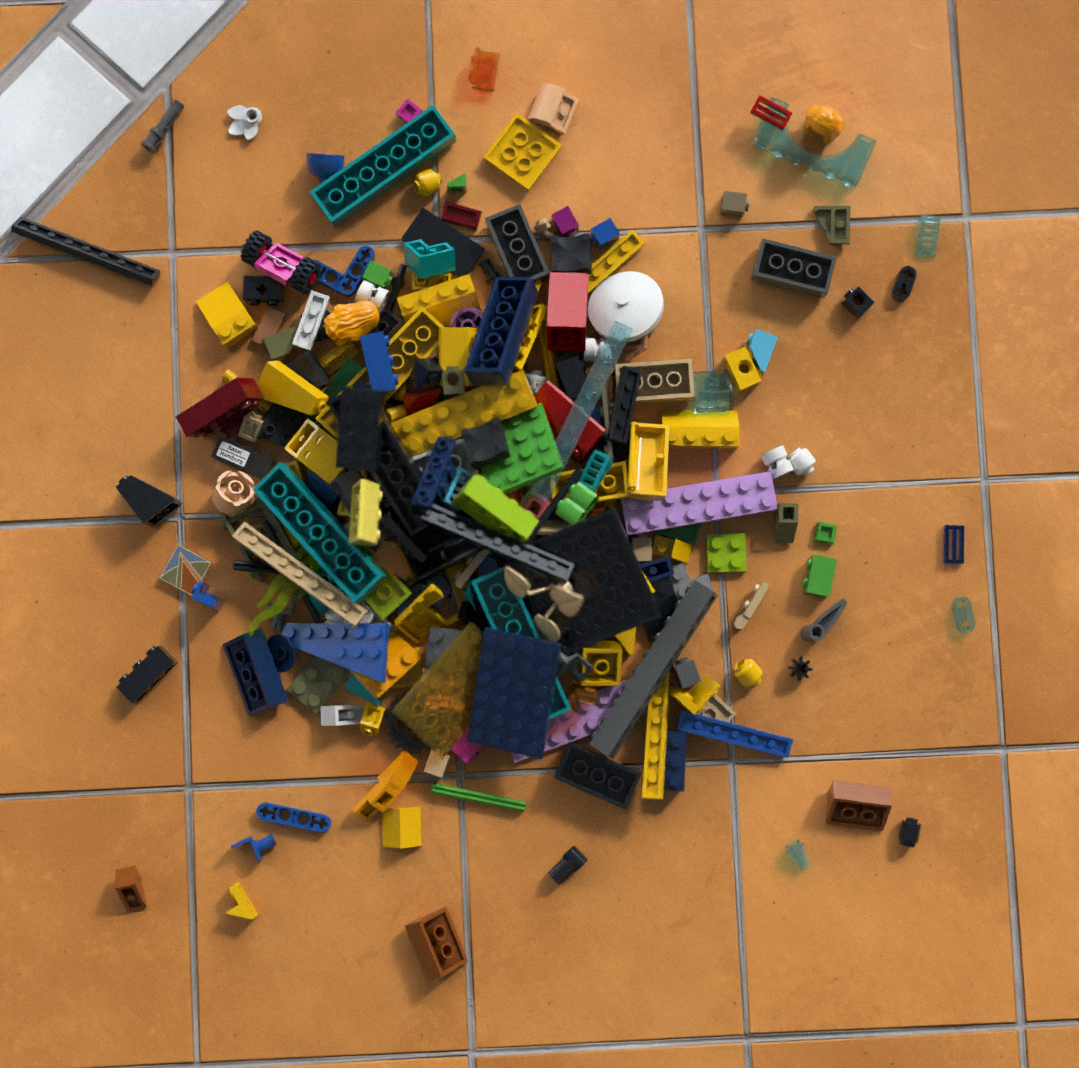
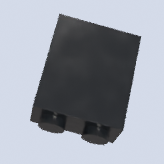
[116,475,183,527]

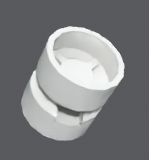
[355,280,390,313]
[584,338,611,363]
[761,445,794,480]

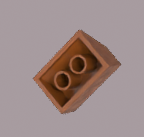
[825,780,892,831]
[405,907,468,981]

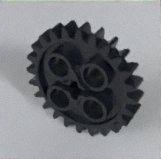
[384,691,447,754]

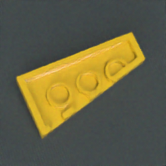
[513,304,548,371]

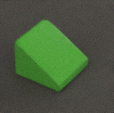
[447,173,467,192]

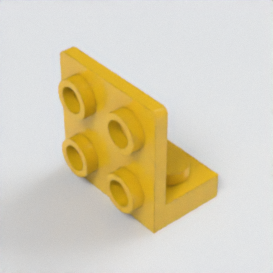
[670,676,720,715]

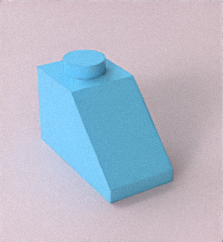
[746,329,778,375]

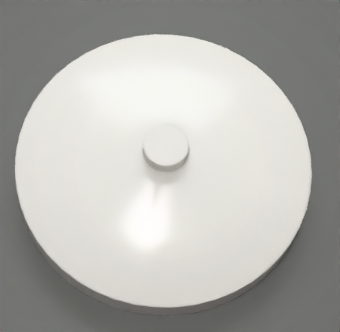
[588,272,664,342]

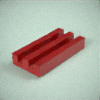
[750,95,793,131]

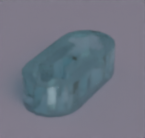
[952,597,975,633]

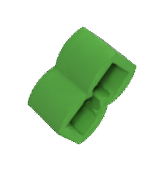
[555,482,599,525]

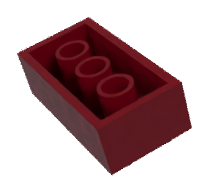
[176,377,264,438]

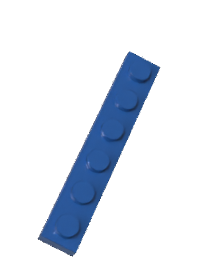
[676,710,793,758]

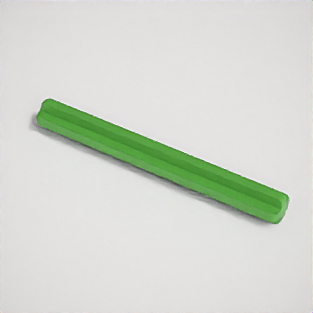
[431,783,526,812]

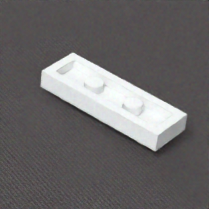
[292,290,330,351]

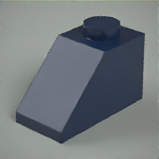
[640,556,674,582]

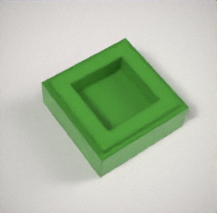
[814,522,837,544]

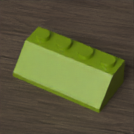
[451,474,539,542]

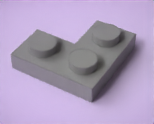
[670,562,714,601]

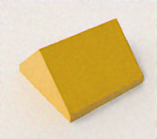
[382,806,422,849]

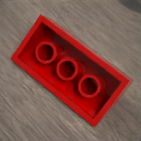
[534,380,606,462]

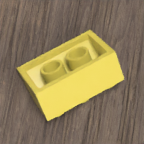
[349,479,382,546]

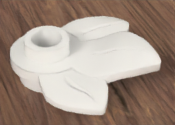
[227,105,262,140]

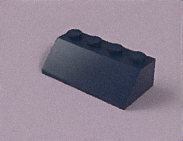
[223,628,288,716]

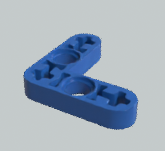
[314,246,375,297]

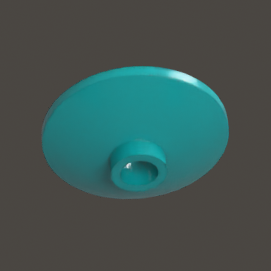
[463,573,482,611]

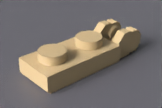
[733,582,769,630]

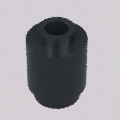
[898,817,921,847]

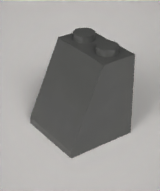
[425,627,484,672]

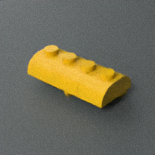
[627,422,669,501]

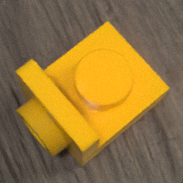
[359,703,385,736]

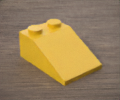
[196,281,258,349]

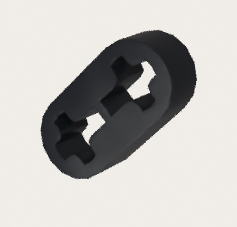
[891,266,917,302]

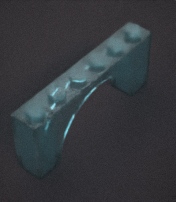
[752,97,876,187]

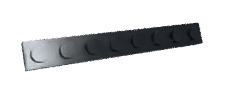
[11,217,161,286]
[420,503,574,583]

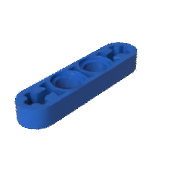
[256,802,332,832]

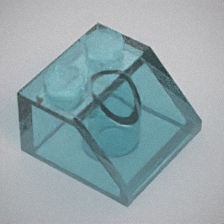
[692,370,733,413]

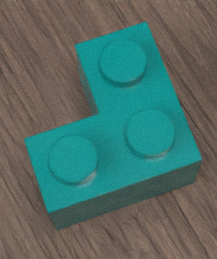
[403,239,455,279]

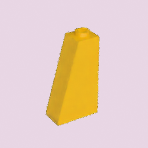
[257,360,329,415]

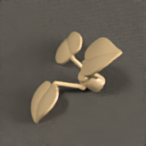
[504,566,583,642]

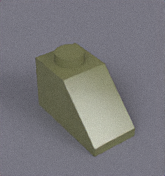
[262,325,299,361]

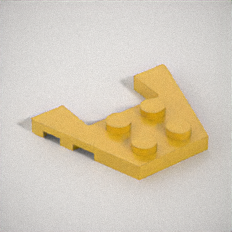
[394,584,467,643]

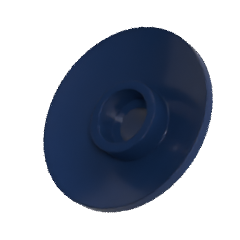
[267,634,295,672]

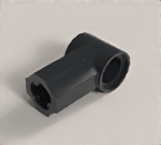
[548,845,588,885]

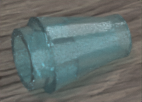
[786,840,810,870]

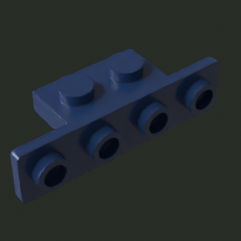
[412,437,456,508]

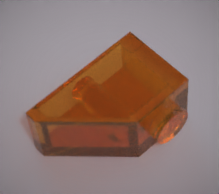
[372,539,413,580]

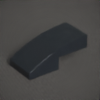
[457,601,491,634]

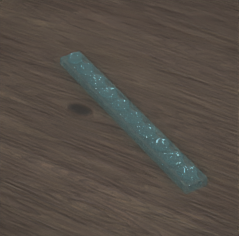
[530,321,633,504]

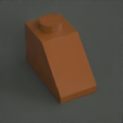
[115,866,147,912]

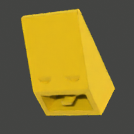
[284,418,345,486]

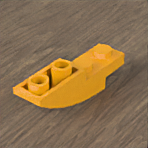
[353,750,418,822]

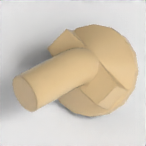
[534,218,558,240]

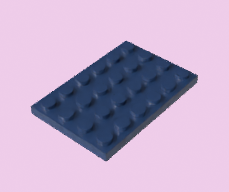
[467,627,562,760]

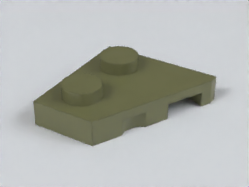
[814,206,851,245]

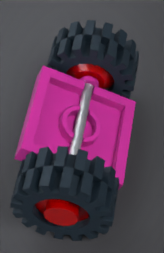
[240,230,322,295]

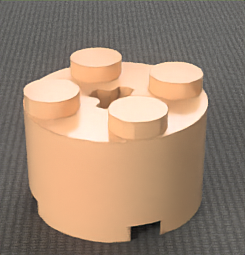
[211,471,254,517]

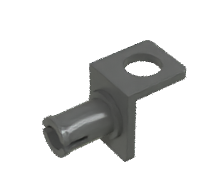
[266,591,299,631]
[557,652,593,681]

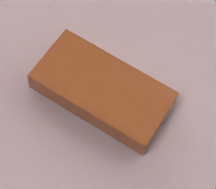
[252,307,286,347]

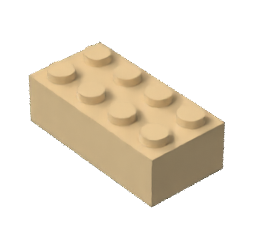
[614,359,695,404]

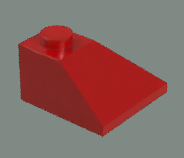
[403,388,443,416]

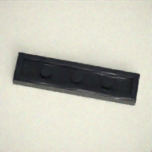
[606,366,642,446]

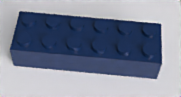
[464,277,538,386]

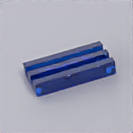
[943,525,964,564]

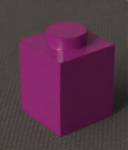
[551,206,579,237]

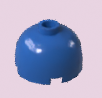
[306,153,345,181]

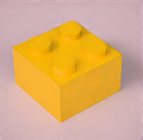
[579,641,622,686]

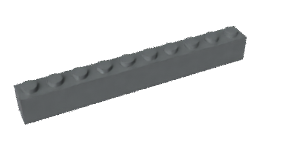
[589,580,718,759]

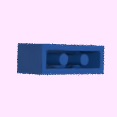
[360,331,399,392]

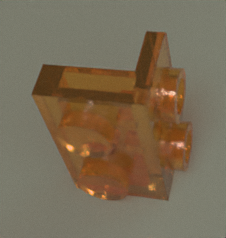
[468,47,500,92]
[566,681,600,713]

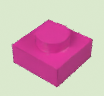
[396,99,422,123]

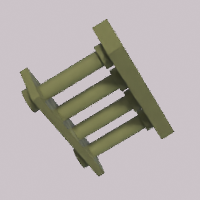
[220,494,301,582]

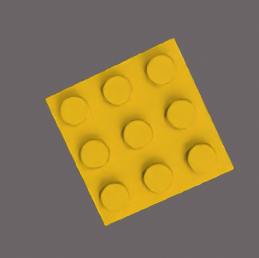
[483,112,562,192]

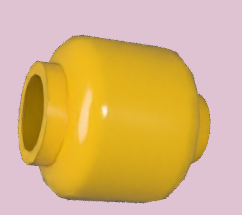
[412,169,442,197]
[734,659,763,687]

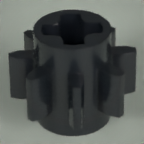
[787,657,813,681]

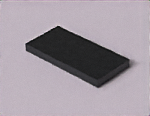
[402,208,485,277]

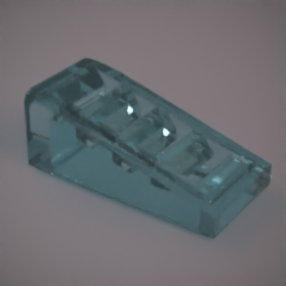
[916,215,941,257]

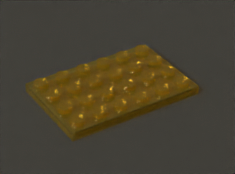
[392,622,484,759]

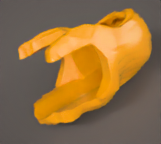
[803,105,844,145]
[323,300,380,346]

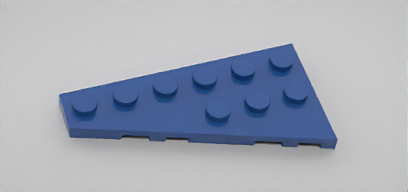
[282,623,390,683]

